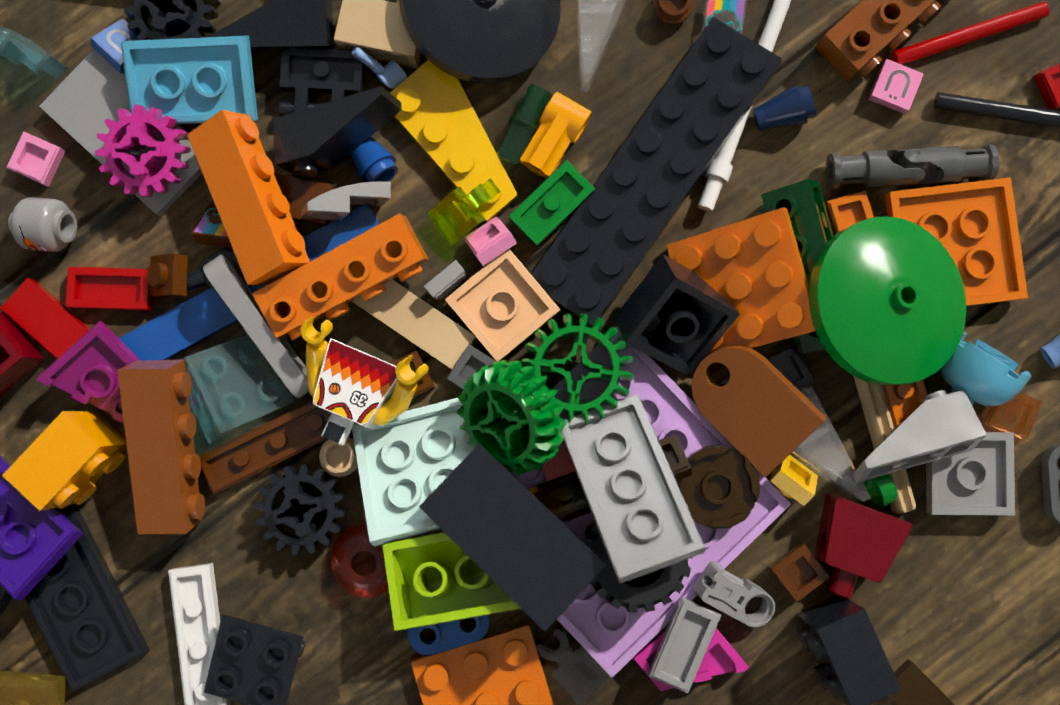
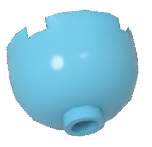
[941,332,1032,407]

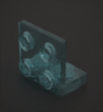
[183,334,293,444]

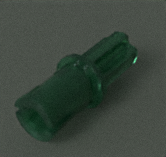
[498,84,552,165]

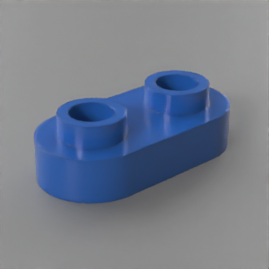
[408,615,489,655]

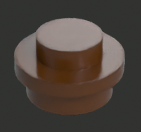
[653,0,693,25]

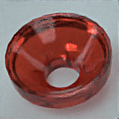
[330,522,401,598]

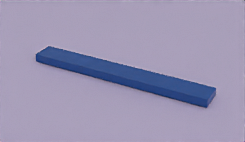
[119,203,380,361]

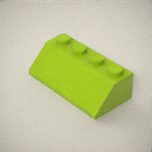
[382,532,521,631]

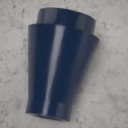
[752,85,816,131]

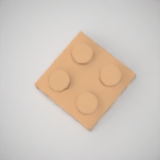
[445,249,560,361]

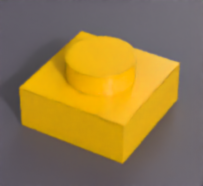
[770,455,818,506]

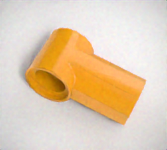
[520,92,592,179]

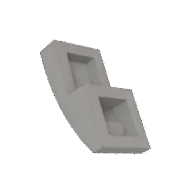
[301,182,391,220]

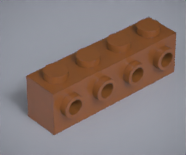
[814,0,941,82]
[117,360,205,534]

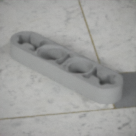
[203,255,309,398]

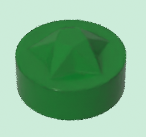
[861,474,897,509]

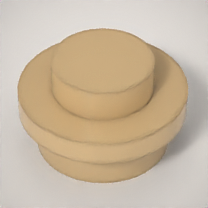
[319,437,358,477]

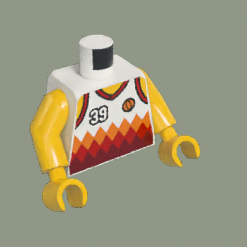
[300,316,429,446]

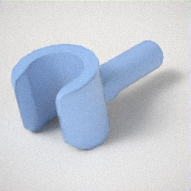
[351,46,407,89]

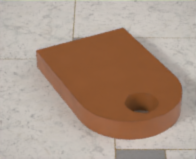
[692,345,827,477]

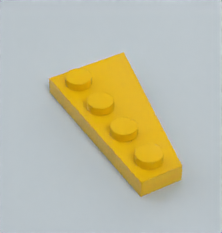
[390,60,518,222]

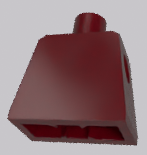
[815,493,913,599]

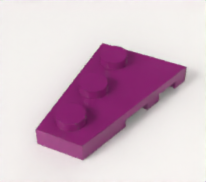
[35,321,191,423]

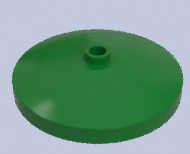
[809,216,966,386]

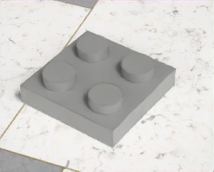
[926,432,1015,516]

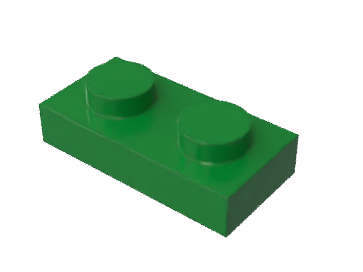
[509,160,595,247]

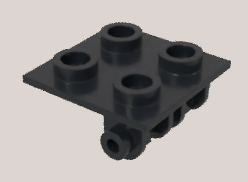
[203,614,306,705]

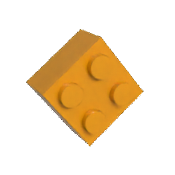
[2,411,127,511]

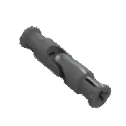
[825,145,999,189]

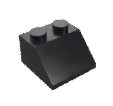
[614,254,740,377]

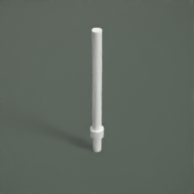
[698,0,791,212]

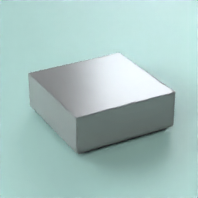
[424,260,467,301]

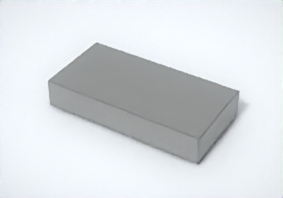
[648,596,721,693]

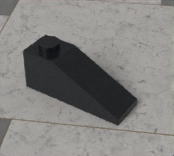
[208,0,334,47]
[273,86,402,179]

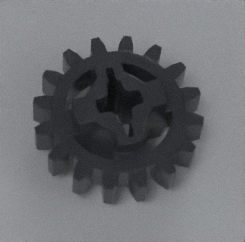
[124,0,219,41]
[254,464,347,555]

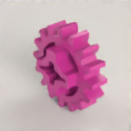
[95,105,191,197]

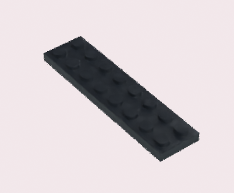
[531,17,782,327]

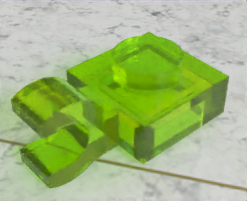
[427,178,501,246]

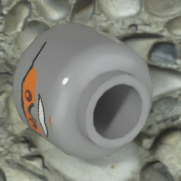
[8,197,77,252]

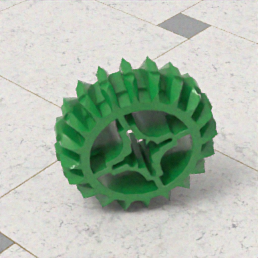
[520,313,634,424]
[456,360,567,476]

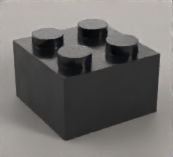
[796,595,901,705]

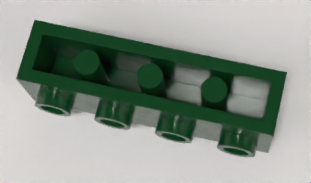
[759,179,833,354]

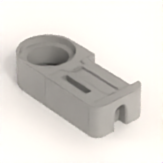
[693,561,775,627]

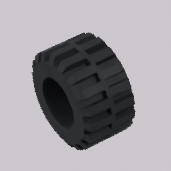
[582,520,692,613]

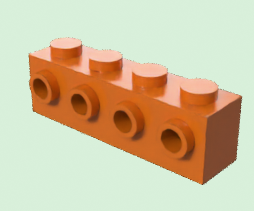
[187,109,310,285]
[252,213,429,341]

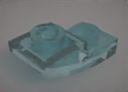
[0,26,68,79]

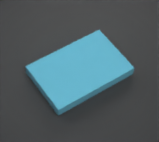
[121,36,258,124]

